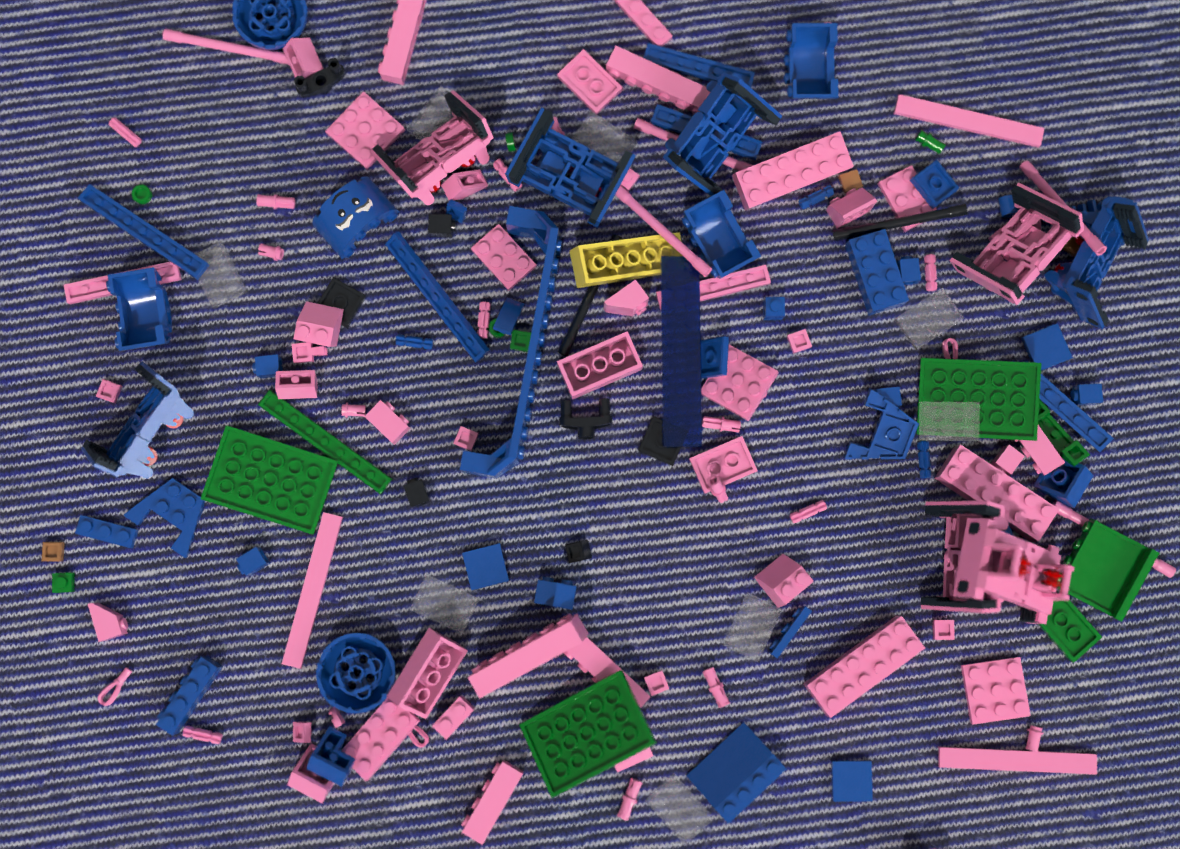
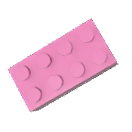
[557,331,643,400]
[387,628,468,719]

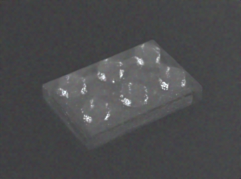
[407,86,454,141]
[572,111,638,163]
[195,241,248,309]
[894,287,964,350]
[919,402,980,441]
[410,574,480,634]
[722,592,783,662]
[645,773,714,846]

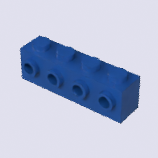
[156,656,223,735]

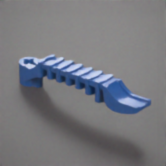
[998,195,1133,224]

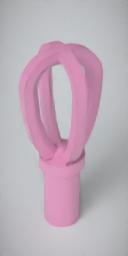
[942,338,958,359]
[98,667,132,706]
[408,725,429,748]

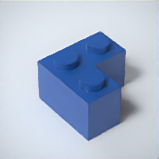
[534,577,577,610]
[306,726,356,787]

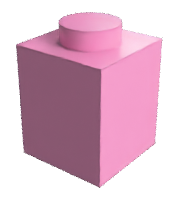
[991,445,1025,475]

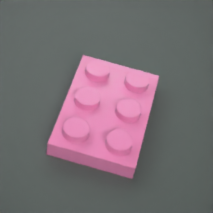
[557,49,623,115]
[878,165,937,232]
[471,224,537,291]
[689,436,758,494]

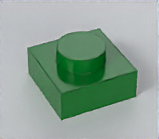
[510,330,531,352]
[52,573,74,593]

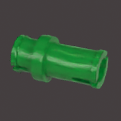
[915,130,946,154]

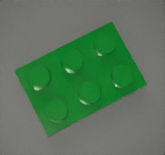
[1038,600,1102,663]

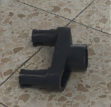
[294,58,345,98]
[559,398,613,440]

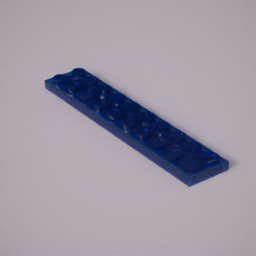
[660,256,702,447]

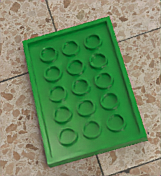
[917,358,1041,441]
[200,425,338,535]
[519,670,657,798]

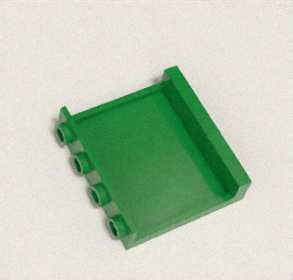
[1057,518,1159,622]

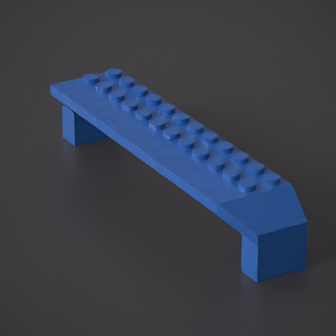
[460,206,562,479]

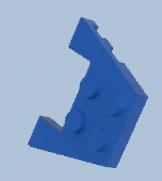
[844,388,919,460]
[123,478,205,558]

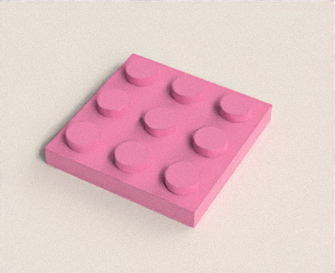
[325,91,405,170]
[699,345,779,421]
[961,657,1031,724]

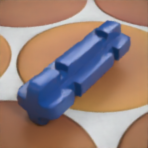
[798,185,834,210]
[395,334,433,350]
[917,441,931,479]

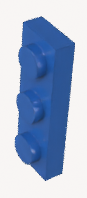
[75,515,139,548]
[769,606,812,659]

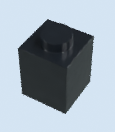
[428,214,456,238]
[403,477,431,509]

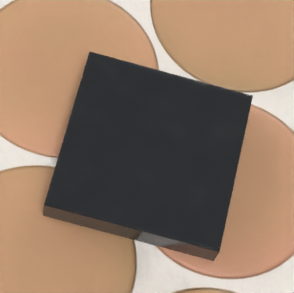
[317,277,367,329]
[638,416,688,467]

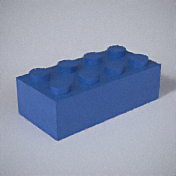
[845,229,909,316]

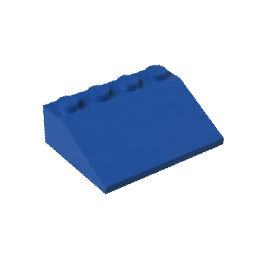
[686,722,786,824]

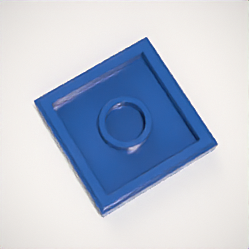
[910,159,960,209]
[1021,323,1073,371]
[697,336,729,379]
[462,543,509,591]
[831,760,873,802]

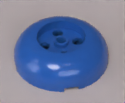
[232,0,308,50]
[316,633,396,713]

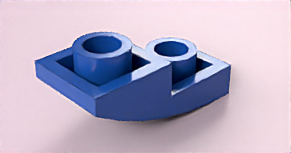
[493,297,525,336]

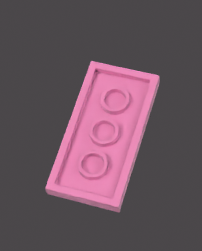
[341,697,420,781]

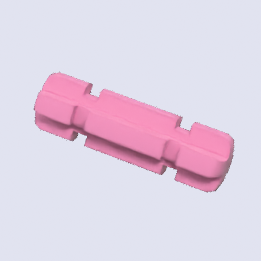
[108,117,142,147]
[493,159,522,192]
[924,254,937,291]
[477,301,491,339]
[790,500,827,523]
[183,725,222,744]

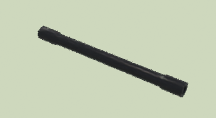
[832,204,968,241]
[557,234,623,357]

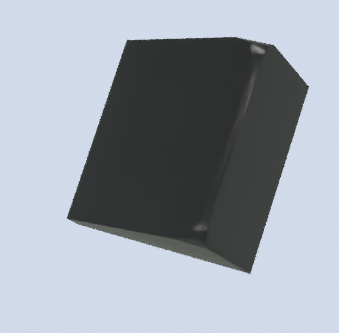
[565,540,592,563]

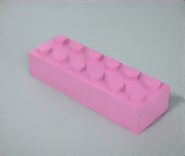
[732,132,854,210]
[934,444,1059,542]
[468,613,588,698]
[804,616,925,718]

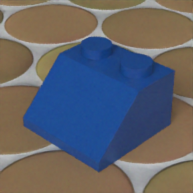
[1033,458,1093,508]

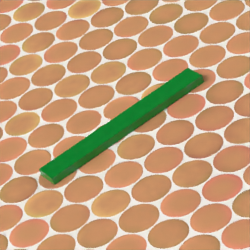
[258,389,393,495]

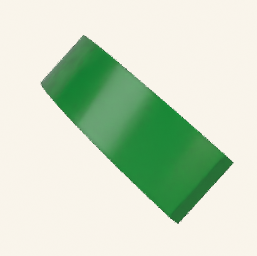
[1038,399,1090,467]

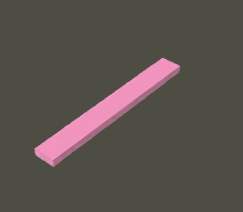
[894,94,1044,148]
[282,512,343,669]
[938,747,1097,775]

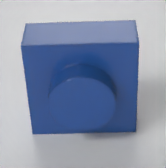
[446,199,467,224]

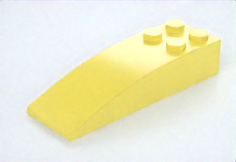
[569,232,687,288]

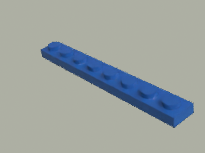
[78,184,210,280]
[385,232,490,363]

